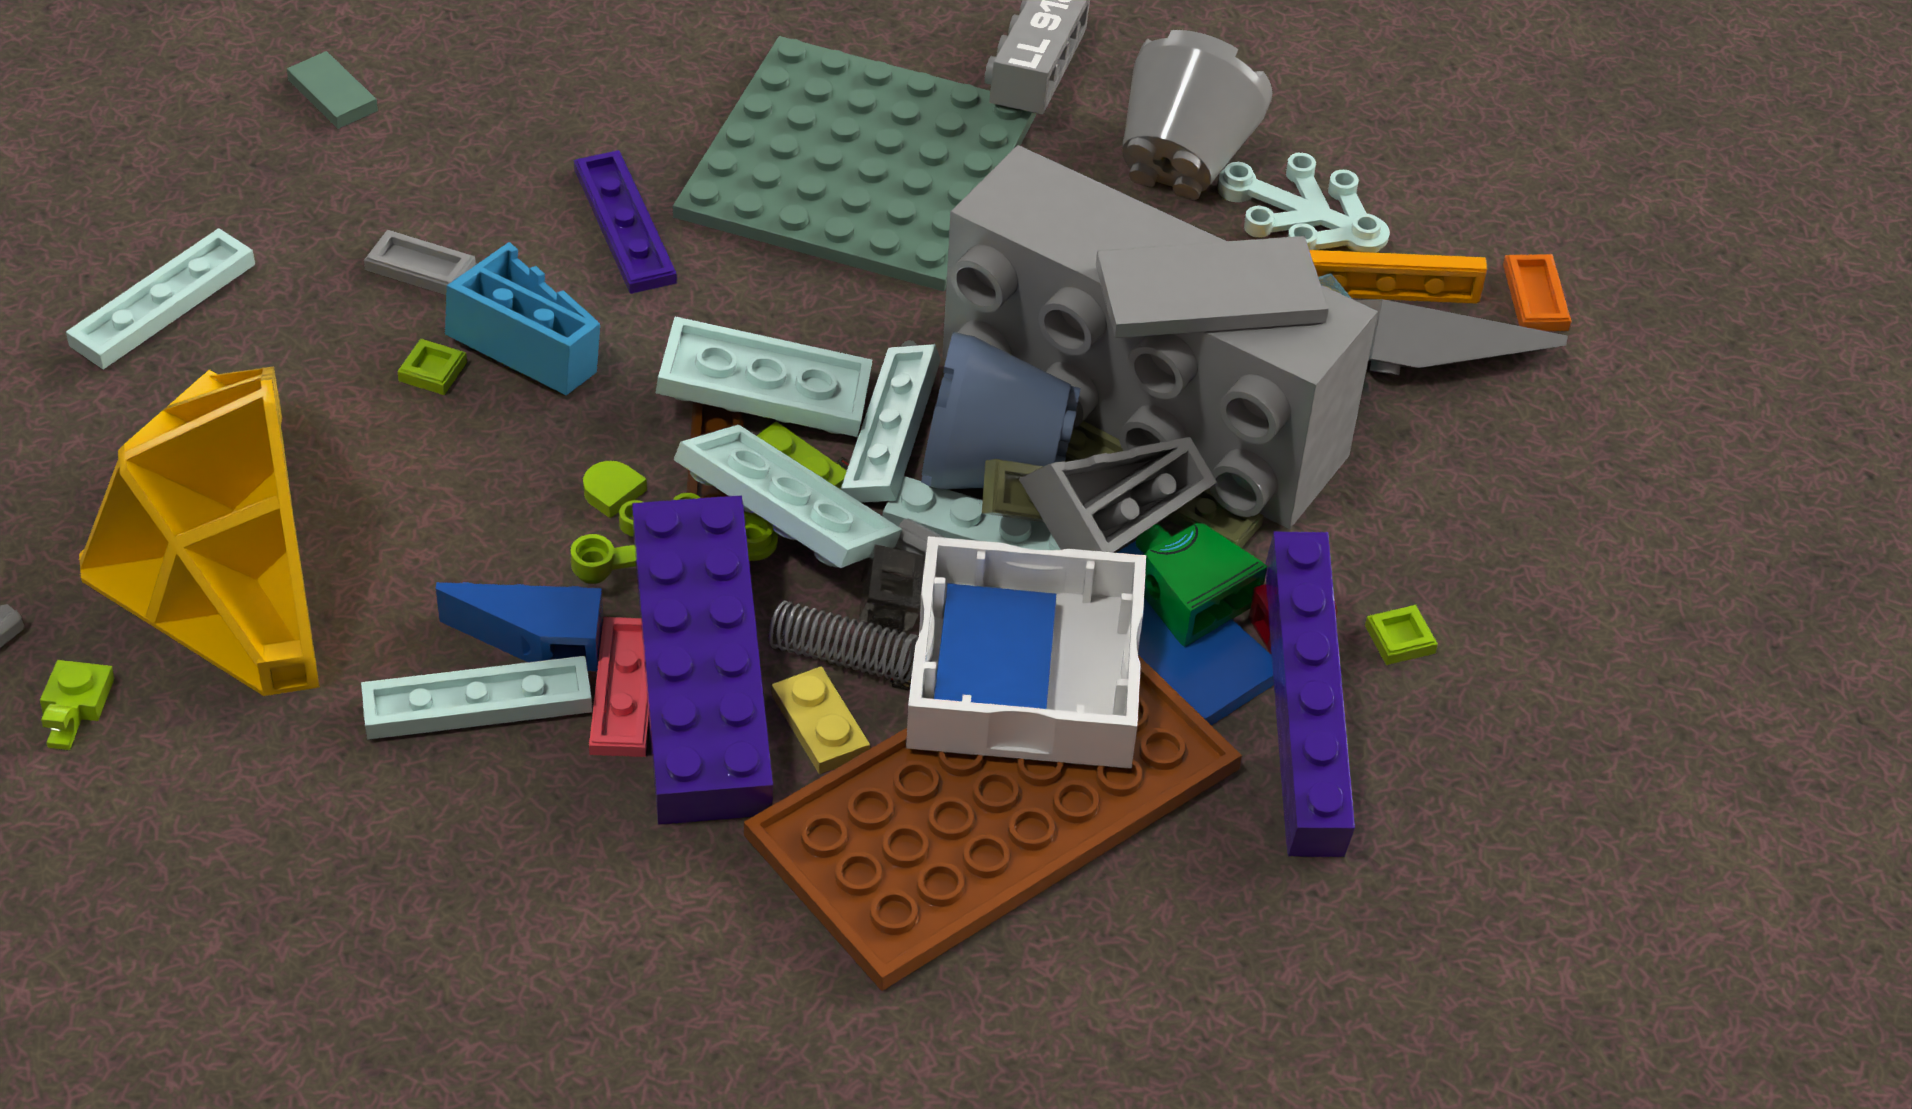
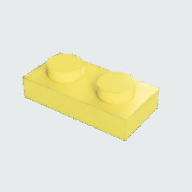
[772,666,870,774]

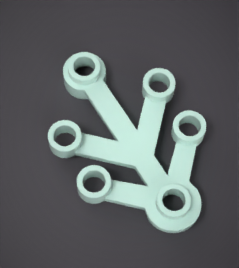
[1217,153,1390,253]

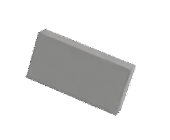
[364,230,476,295]

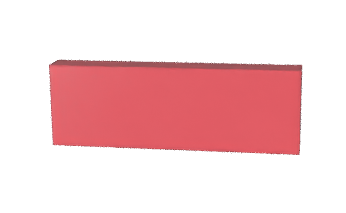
[589,617,649,757]

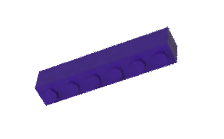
[1265,531,1355,857]

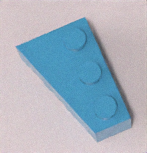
[445,242,600,395]

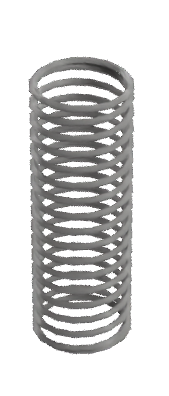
[769,600,918,683]

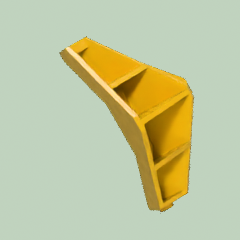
[79,367,320,696]

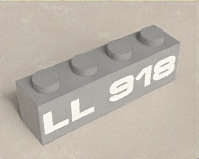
[985,0,1090,114]

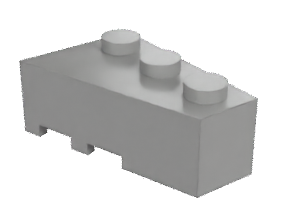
[1019,437,1217,552]

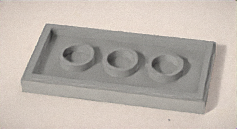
[1096,236,1328,338]

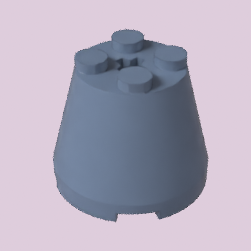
[921,332,1081,490]

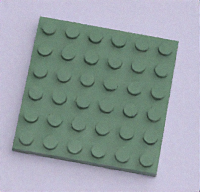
[673,36,1037,291]

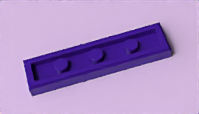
[574,150,677,294]

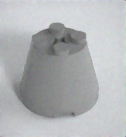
[1122,30,1272,200]

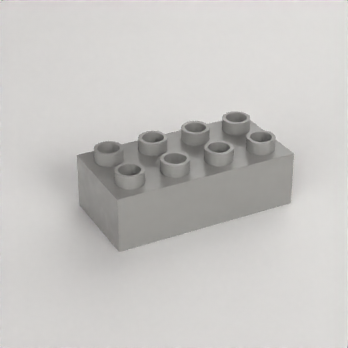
[942,145,1378,529]

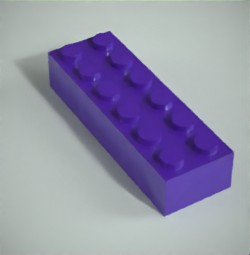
[632,495,773,825]

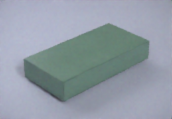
[287,51,378,129]

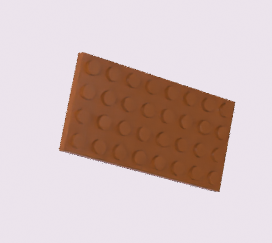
[744,655,1242,991]

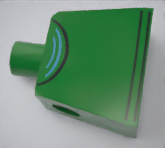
[1136,523,1268,647]

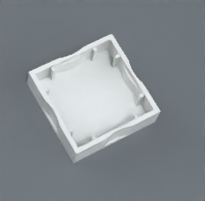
[906,536,1146,768]

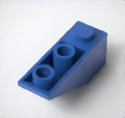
[436,582,603,671]

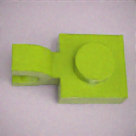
[40,660,114,750]

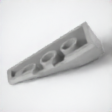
[1355,299,1568,375]

